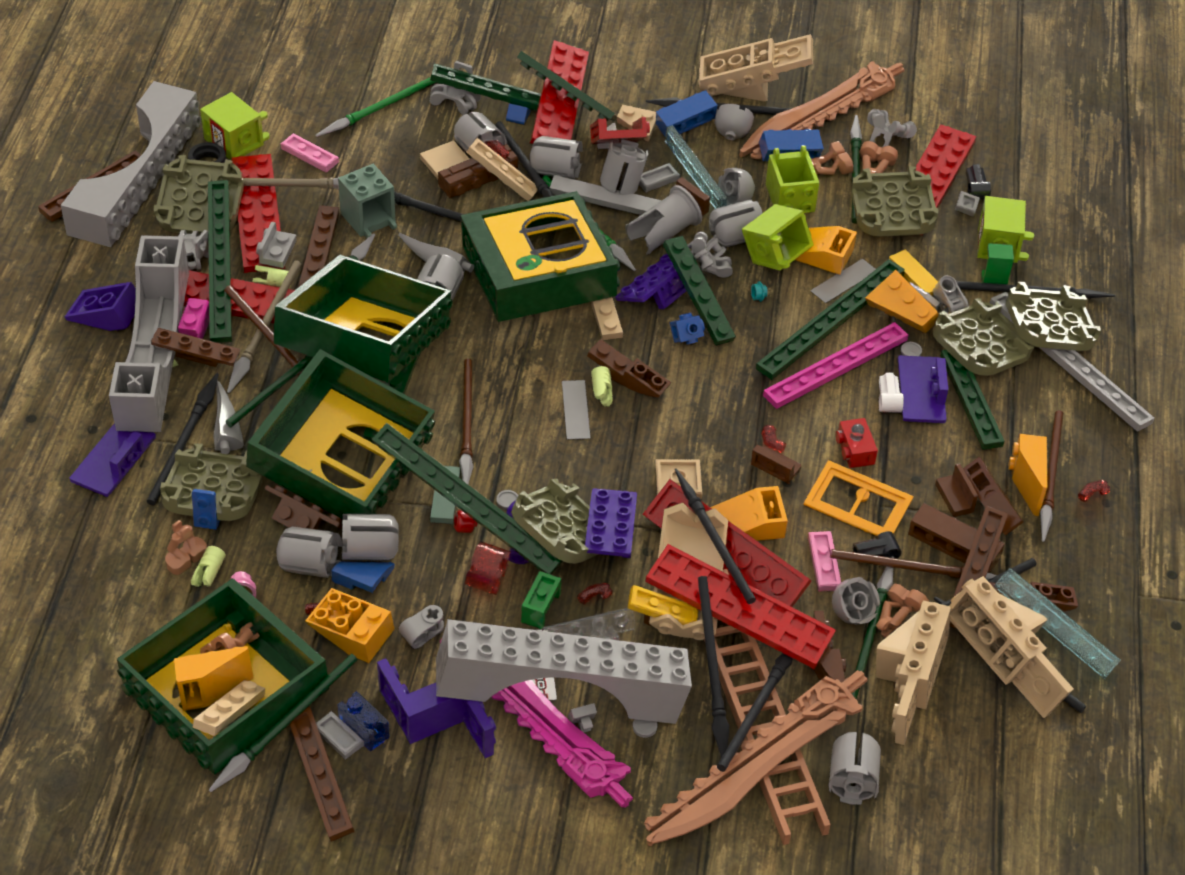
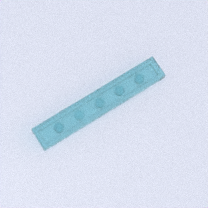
[665,125,727,209]
[994,568,1121,679]

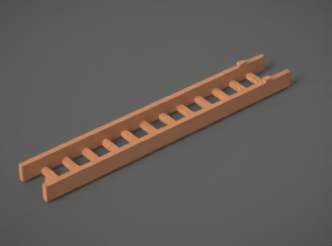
[704,569,831,845]

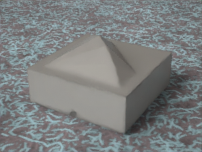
[955,191,980,216]

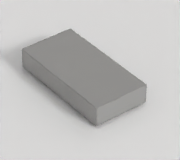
[639,163,680,192]
[317,711,364,760]

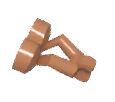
[811,141,853,175]
[859,141,898,173]
[165,520,207,575]
[876,584,929,638]
[200,622,260,654]

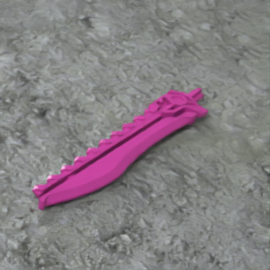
[440,639,633,808]

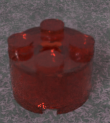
[465,541,511,595]

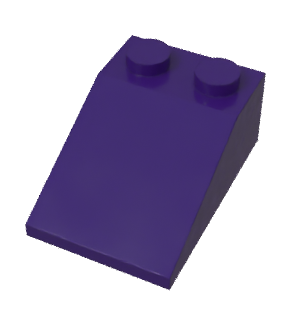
[65,282,136,331]

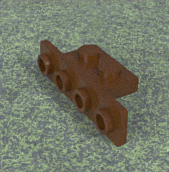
[151,328,240,367]
[265,485,343,530]

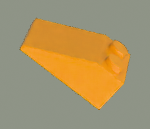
[1008,434,1047,516]

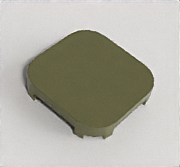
[154,155,244,235]
[851,166,938,236]
[1005,282,1101,351]
[932,298,1034,376]
[160,443,263,521]
[511,479,598,564]

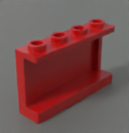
[590,117,650,144]

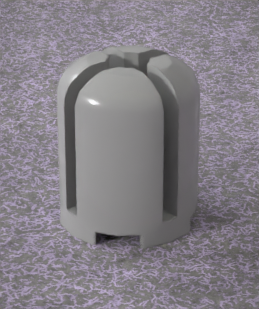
[454,112,507,151]
[530,136,583,180]
[600,139,648,195]
[709,199,763,247]
[417,254,464,300]
[342,514,399,561]
[276,526,342,578]
[829,732,881,805]

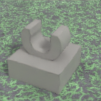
[568,703,597,732]

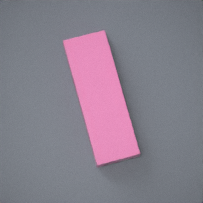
[281,133,339,173]
[808,531,841,591]

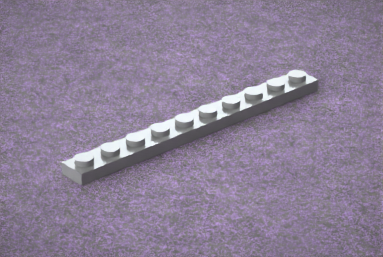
[990,292,1155,432]

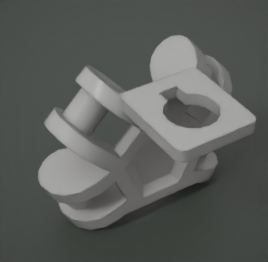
[429,61,481,115]
[867,109,917,147]
[178,230,209,271]
[687,232,733,278]

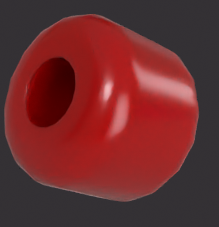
[454,510,478,533]

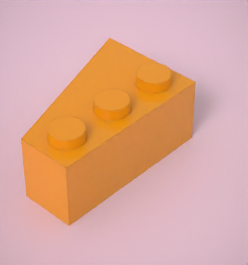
[865,270,939,333]

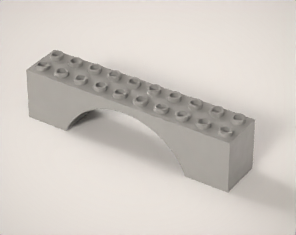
[61,81,201,247]
[109,236,189,432]
[436,619,692,724]

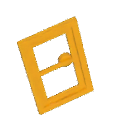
[803,460,914,536]

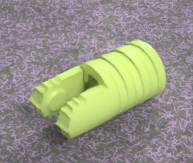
[253,265,291,289]
[591,366,613,406]
[191,546,226,587]

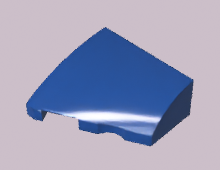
[331,562,395,593]

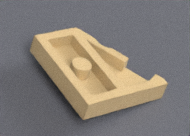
[617,105,656,141]

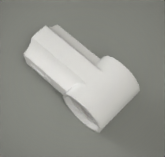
[879,373,903,413]

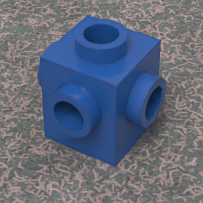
[669,313,705,344]

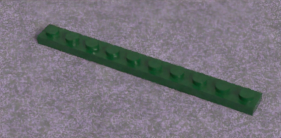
[208,180,232,343]
[756,259,905,380]
[372,423,563,575]

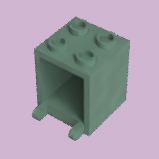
[338,164,397,238]

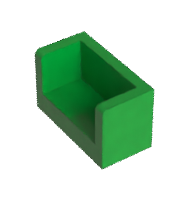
[981,243,1014,284]
[521,571,561,629]

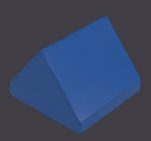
[506,104,530,125]

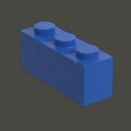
[656,90,717,139]
[759,129,823,161]

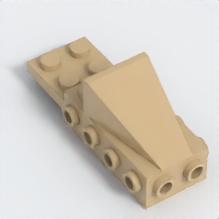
[698,34,813,101]
[949,576,1073,718]
[876,600,951,745]

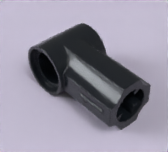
[966,164,991,199]
[852,531,902,563]

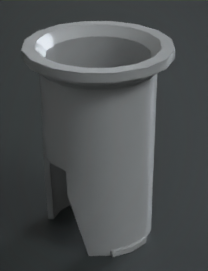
[625,185,702,255]

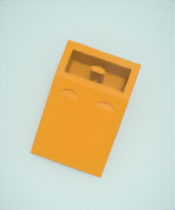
[795,226,857,275]
[710,486,788,541]
[305,588,395,663]
[174,646,253,711]

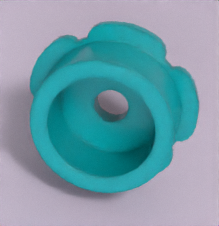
[751,281,767,302]

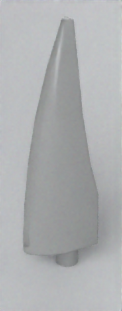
[399,233,474,273]
[213,381,244,454]

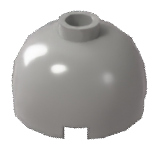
[715,104,754,140]
[718,168,755,206]
[832,577,880,625]

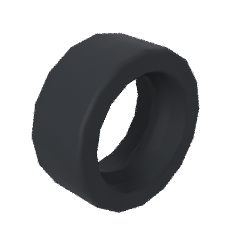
[188,142,226,163]

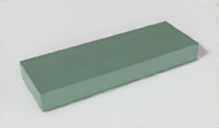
[430,466,460,524]

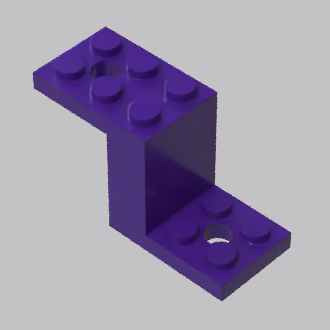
[377,658,496,758]

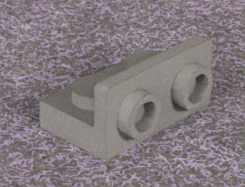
[256,222,297,268]

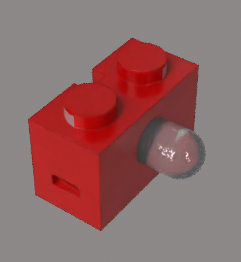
[835,418,878,468]

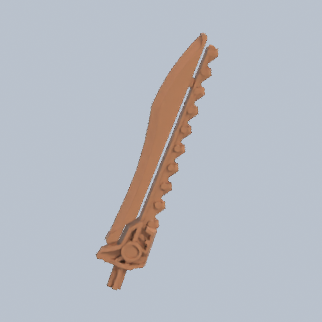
[739,61,905,160]
[644,670,868,846]

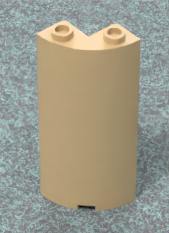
[649,503,728,640]

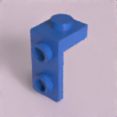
[192,489,220,529]

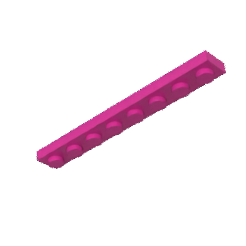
[763,322,908,409]

